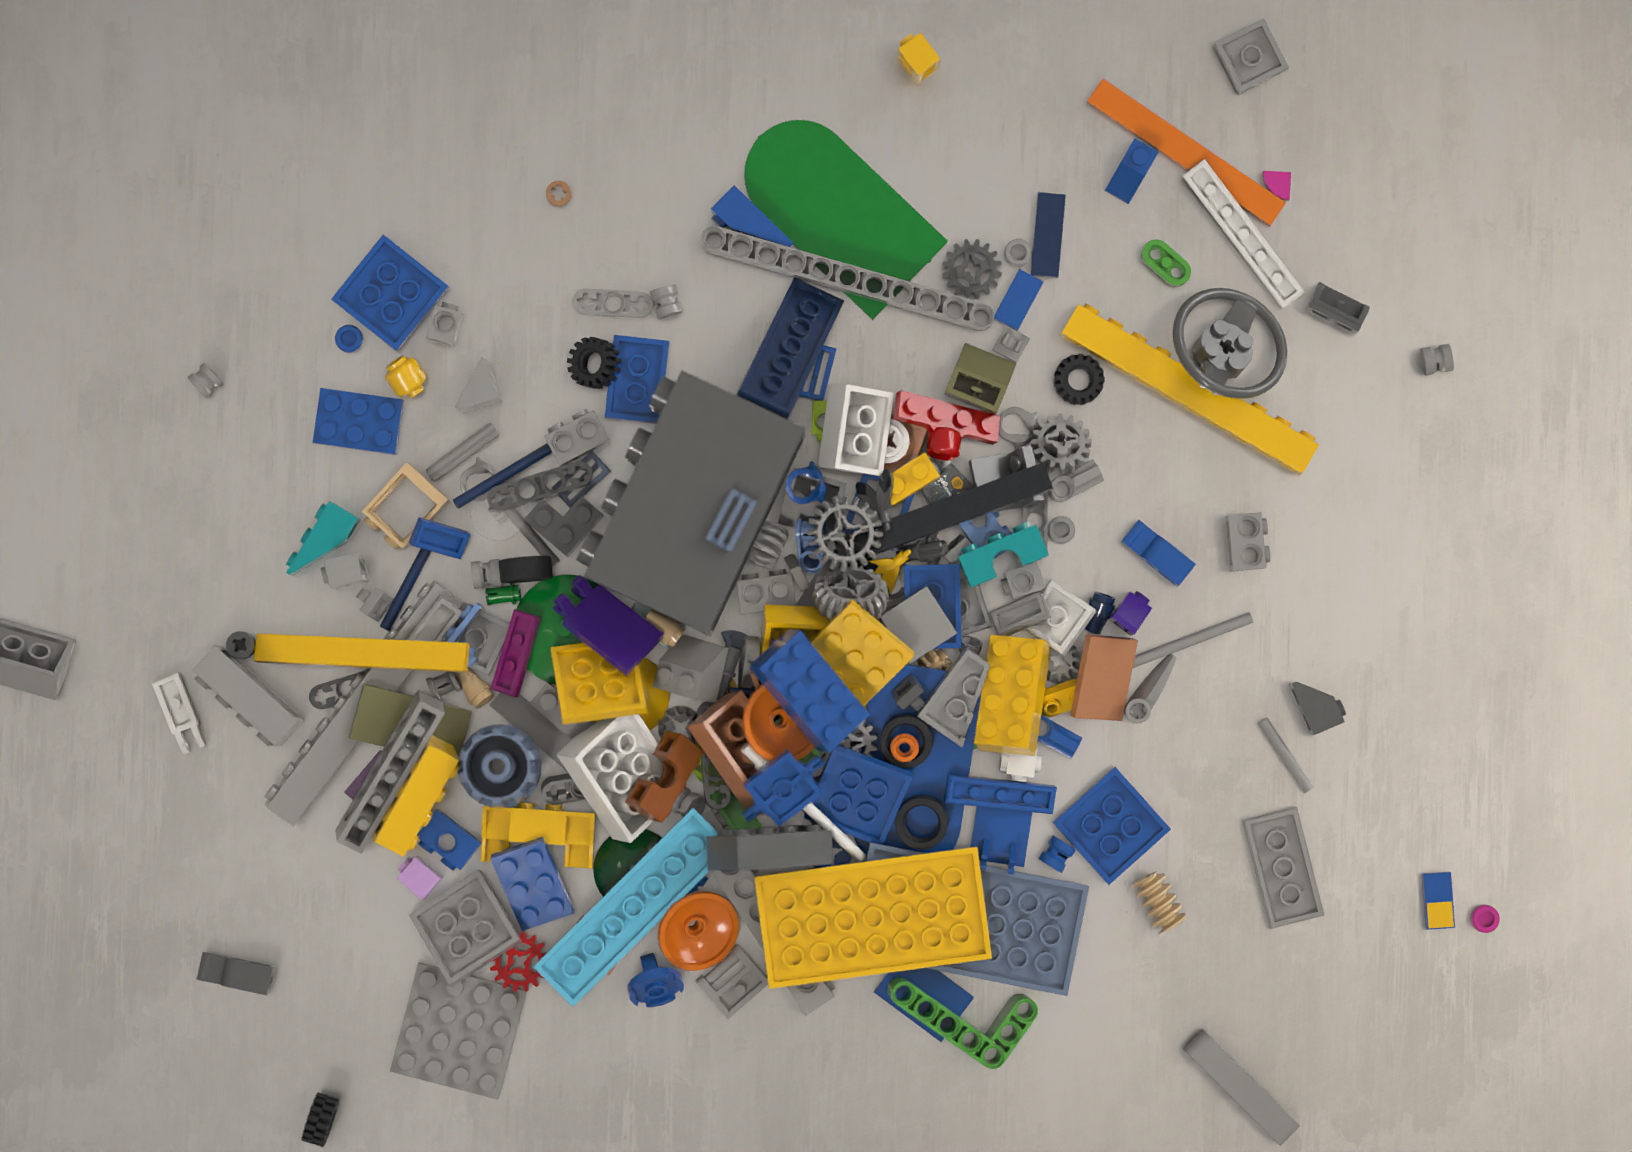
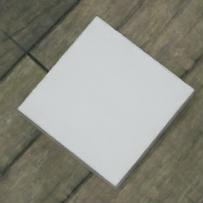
[1025,580,1097,656]

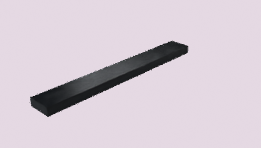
[834,462,1054,565]

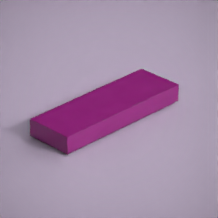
[490,609,542,698]

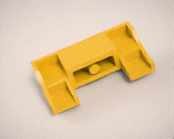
[481,802,596,869]

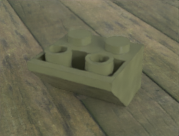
[944,343,1017,415]

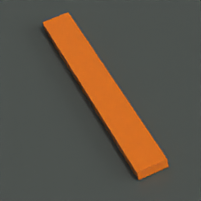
[1087,79,1286,227]

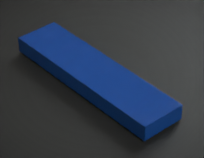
[943,774,1057,814]

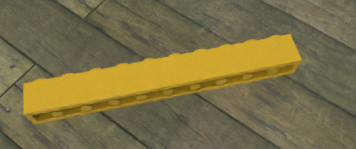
[1060,304,1319,475]

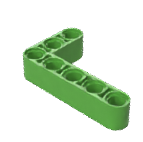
[887,977,1038,1069]

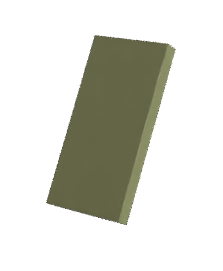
[349,683,472,757]

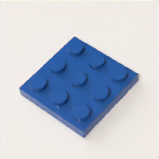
[331,234,449,352]
[804,745,913,845]
[1052,767,1171,885]

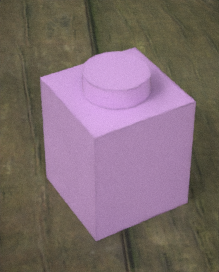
[397,856,443,900]

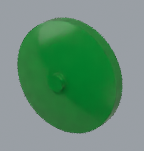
[516,574,598,685]

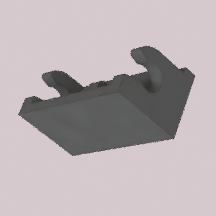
[1305,282,1370,334]

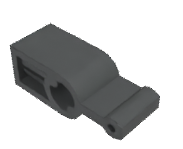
[196,952,276,995]

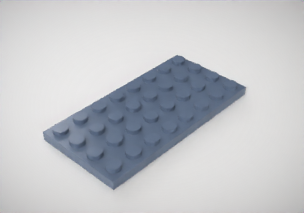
[866,842,1089,996]

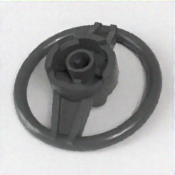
[1172,288,1288,399]

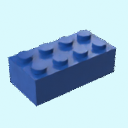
[749,629,870,753]

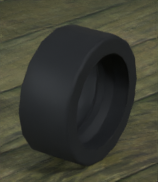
[499,555,553,583]
[879,713,933,769]
[895,794,949,850]

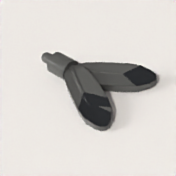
[855,469,893,531]

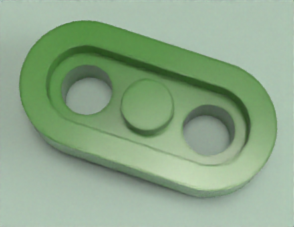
[1142,239,1191,287]

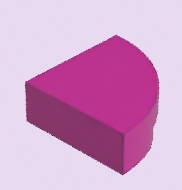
[1262,171,1291,201]

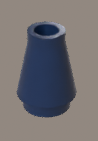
[1085,591,1116,635]

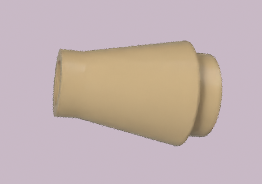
[645,609,685,647]
[455,667,494,709]

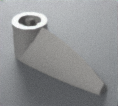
[1124,654,1176,723]

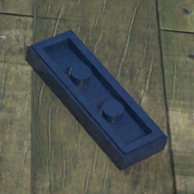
[1030,192,1066,278]

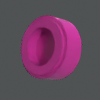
[1470,905,1500,933]

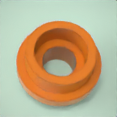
[891,733,919,762]

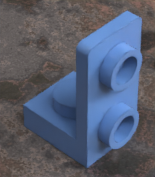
[443,602,484,668]

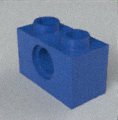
[417,809,482,871]

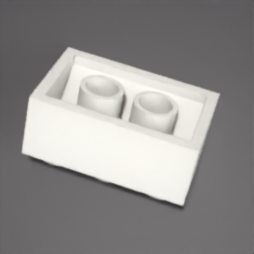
[818,384,894,476]

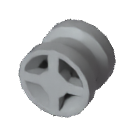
[187,363,223,398]

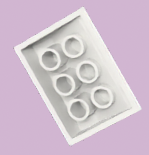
[556,714,686,843]

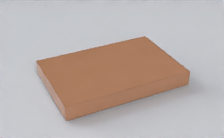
[1070,634,1138,721]

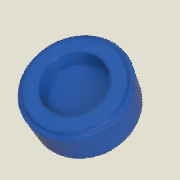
[335,325,364,353]

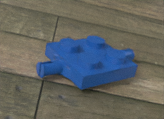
[742,749,825,827]

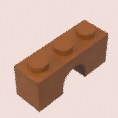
[625,731,704,823]

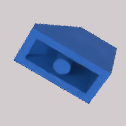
[1105,138,1159,204]

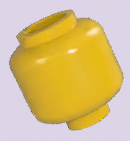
[385,355,426,398]

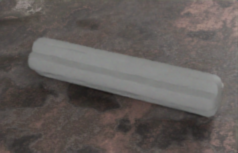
[426,423,499,481]

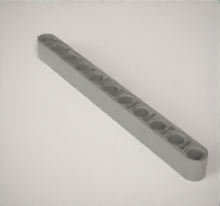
[701,226,994,331]

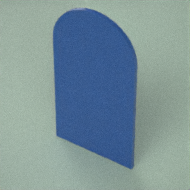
[854,664,982,857]

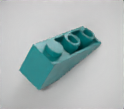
[286,501,361,576]

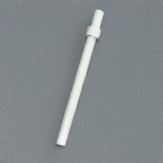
[741,743,866,862]

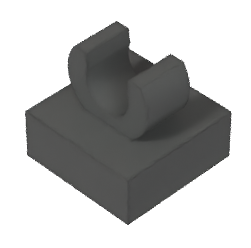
[891,674,926,711]

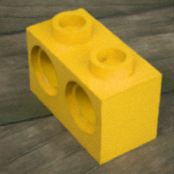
[897,32,941,84]

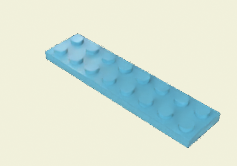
[534,808,717,1007]

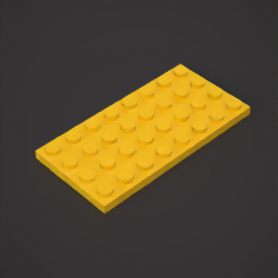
[754,846,992,989]

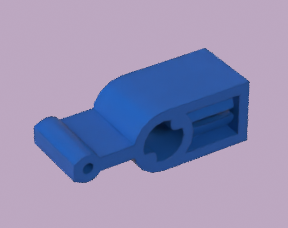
[1121,520,1196,587]

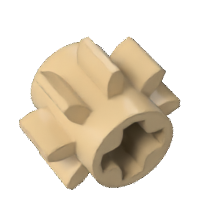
[917,648,952,671]

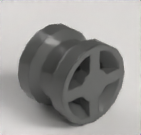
[226,631,256,659]

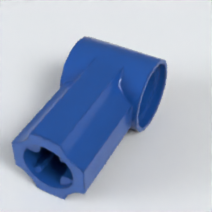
[1038,715,1082,759]

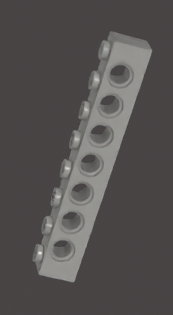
[701,809,835,1015]

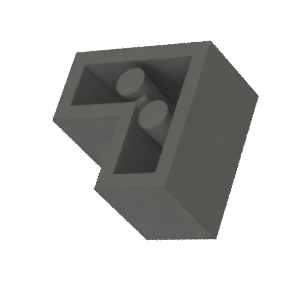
[524,496,604,557]

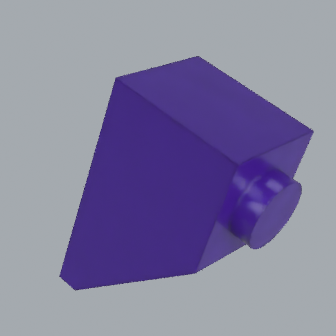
[1109,591,1152,635]

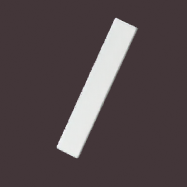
[1182,159,1305,309]

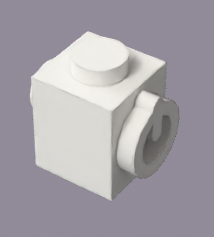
[1000,744,1042,782]

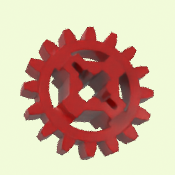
[490,931,548,992]

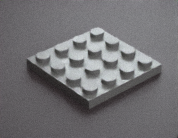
[390,962,527,1100]

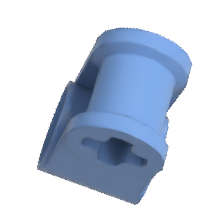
[795,518,827,574]

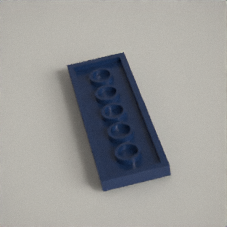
[736,277,845,420]

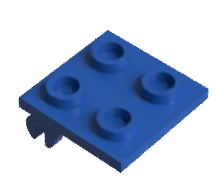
[971,806,1032,875]

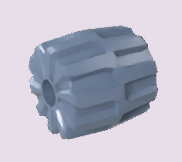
[458,724,542,808]

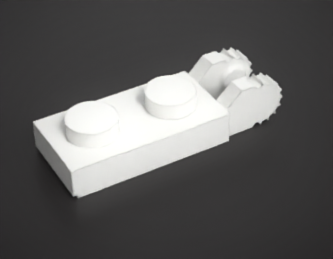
[152,673,206,754]

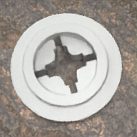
[884,419,911,464]

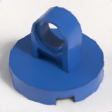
[628,952,684,1008]

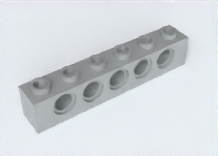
[335,690,445,854]

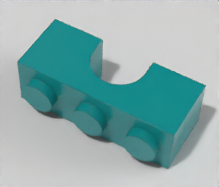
[957,522,1049,588]

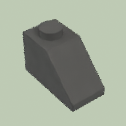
[1289,682,1346,735]

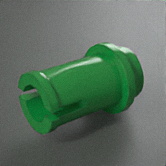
[485,583,521,606]

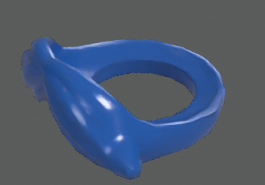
[786,461,826,504]

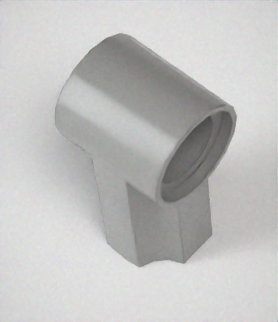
[1048,459,1104,502]

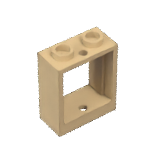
[361,462,450,550]

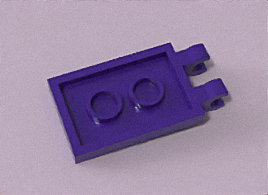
[553,575,663,676]

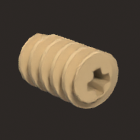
[1131,871,1187,934]

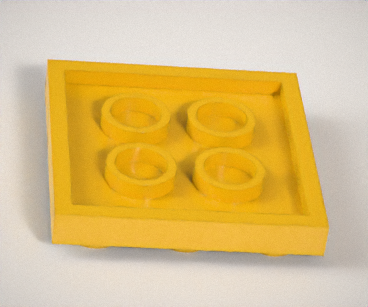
[809,599,915,707]
[550,643,647,725]

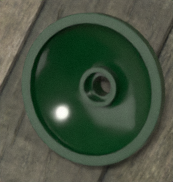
[593,829,662,897]

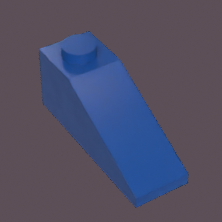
[711,185,794,248]

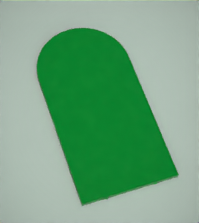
[744,120,948,320]

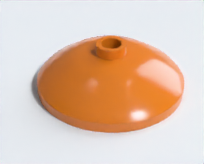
[743,684,815,761]
[658,891,739,971]

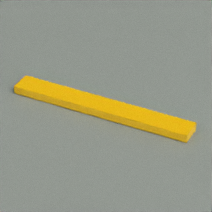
[254,633,470,673]

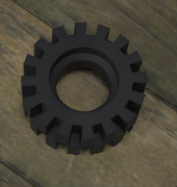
[567,337,621,389]
[1053,354,1105,405]
[301,1092,339,1147]

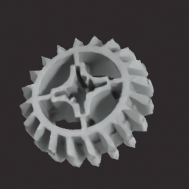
[807,495,883,571]
[813,564,889,621]

